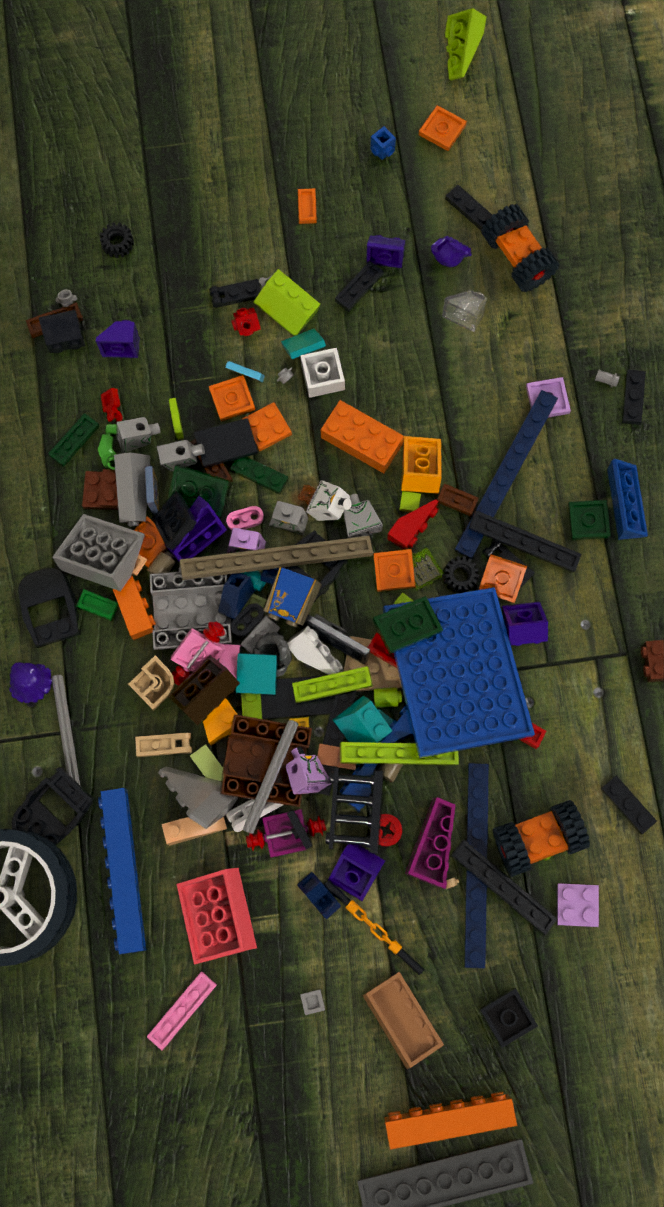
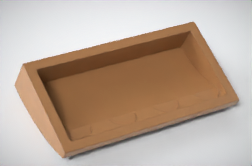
[362,972,444,1069]

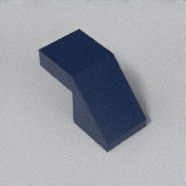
[297,872,341,920]

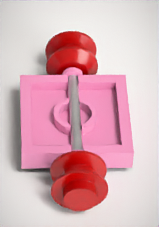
[171,622,225,685]

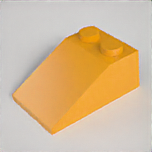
[401,436,442,494]

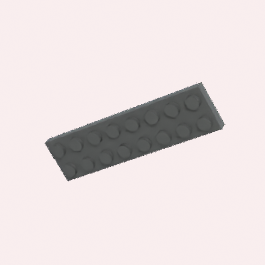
[357,1138,533,1207]

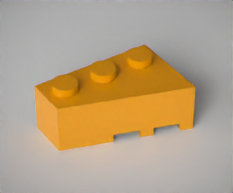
[203,698,238,746]

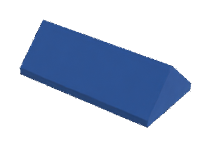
[607,459,648,540]

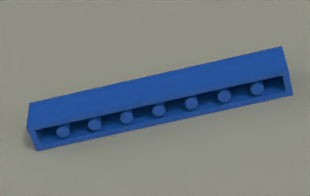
[98,788,146,954]

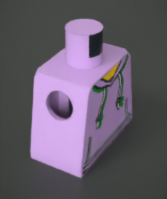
[227,528,266,553]
[286,747,332,794]

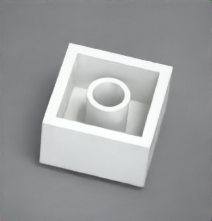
[301,348,345,398]

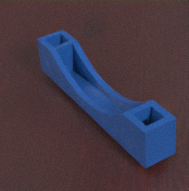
[339,705,414,813]

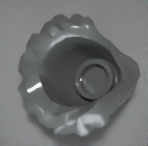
[252,632,292,676]

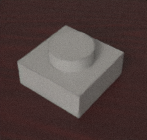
[300,989,325,1015]

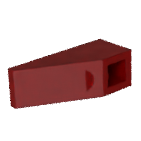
[387,499,439,550]

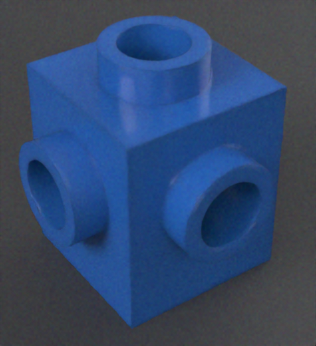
[370,126,396,160]

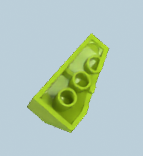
[445,8,486,80]

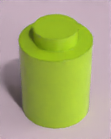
[373,687,402,708]

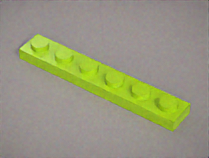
[340,742,459,765]

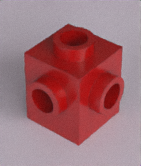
[231,308,261,336]

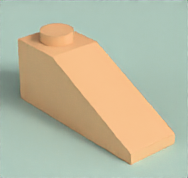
[162,817,227,846]

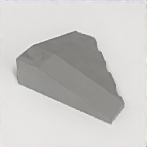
[158,766,238,829]

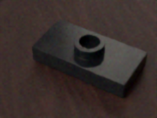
[287,810,313,851]

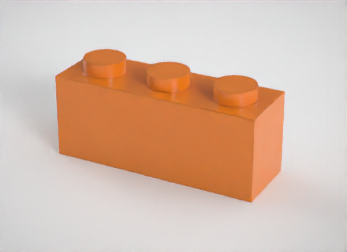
[113,576,156,640]

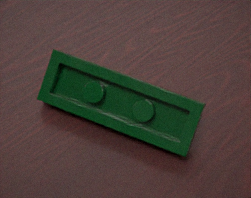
[48,413,100,467]
[230,457,289,494]

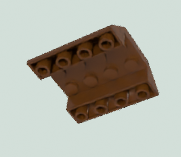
[220,714,312,807]

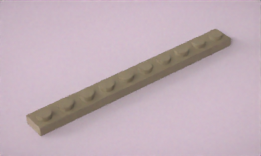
[180,536,373,580]

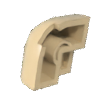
[128,655,174,711]

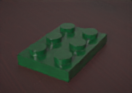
[167,465,230,517]
[373,596,443,654]

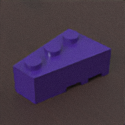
[165,496,227,563]

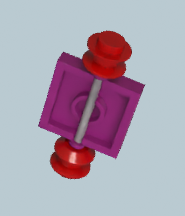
[246,809,326,858]

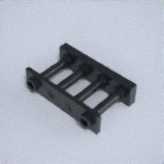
[326,768,384,853]

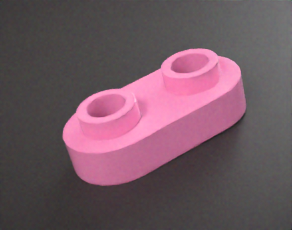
[226,506,264,530]

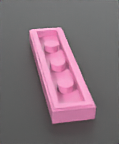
[147,971,217,1051]

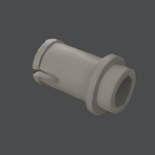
[595,369,620,387]

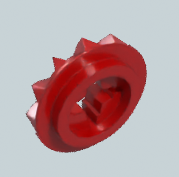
[370,814,402,847]

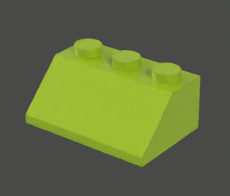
[253,269,321,336]

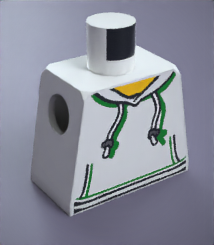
[306,480,352,521]

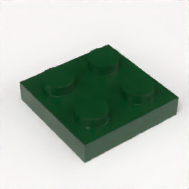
[568,500,611,540]

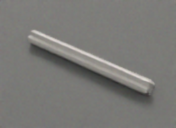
[52,675,80,785]
[243,720,298,834]

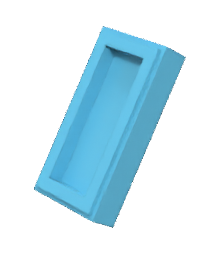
[225,361,265,383]

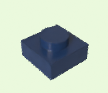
[260,567,286,584]

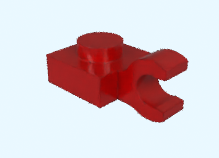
[101,388,123,423]

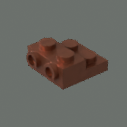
[82,469,118,510]
[641,640,664,682]

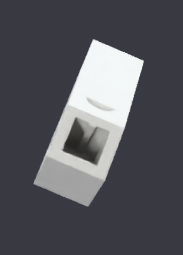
[287,626,344,675]

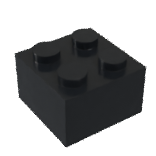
[478,988,538,1048]

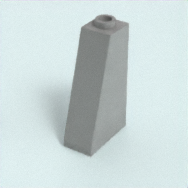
[114,452,150,526]

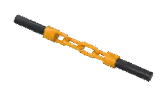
[324,880,424,975]

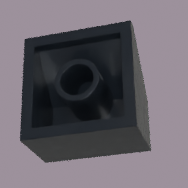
[39,310,86,353]

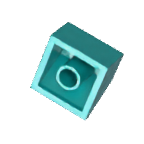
[333,696,392,743]

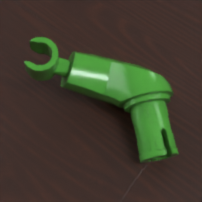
[98,424,116,470]

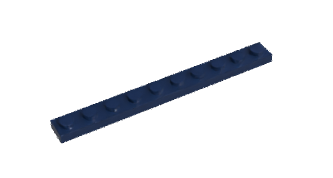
[455,390,558,559]
[464,763,489,968]

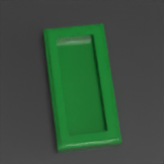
[76,589,119,621]

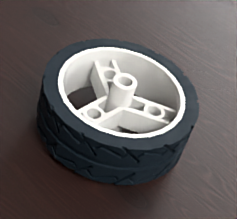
[0,829,77,967]

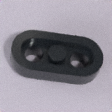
[231,603,264,637]

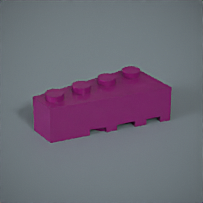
[405,797,455,889]

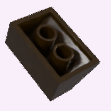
[168,655,240,726]

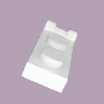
[226,799,283,832]

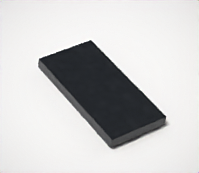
[261,675,335,720]

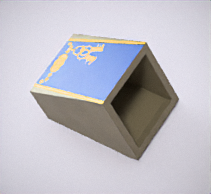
[264,567,322,627]

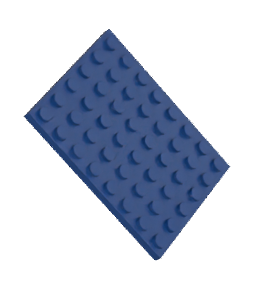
[383,587,535,758]

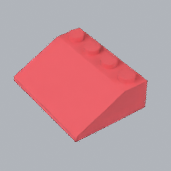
[177,868,257,965]

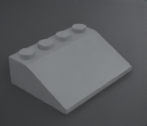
[52,514,145,591]

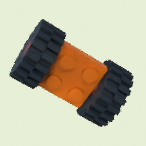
[481,204,560,292]
[493,800,590,877]

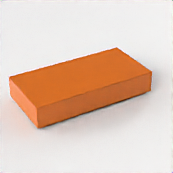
[298,188,317,224]

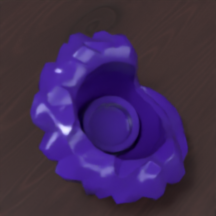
[431,236,472,267]
[9,662,52,703]

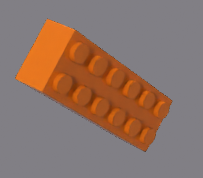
[384,1092,517,1150]

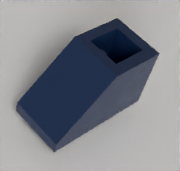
[218,573,255,619]

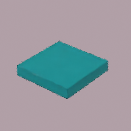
[281,328,326,359]
[236,653,277,695]

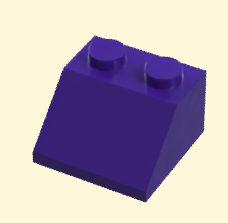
[367,235,406,268]
[96,320,140,358]
[502,602,548,646]
[328,844,385,901]

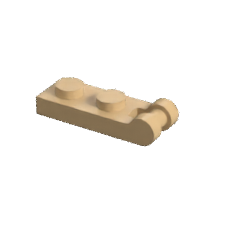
[136,733,192,757]

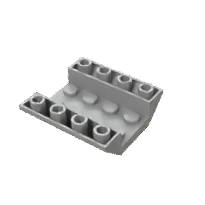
[150,572,232,650]

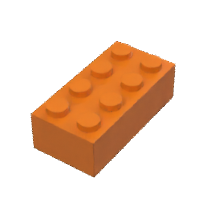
[321,400,404,474]

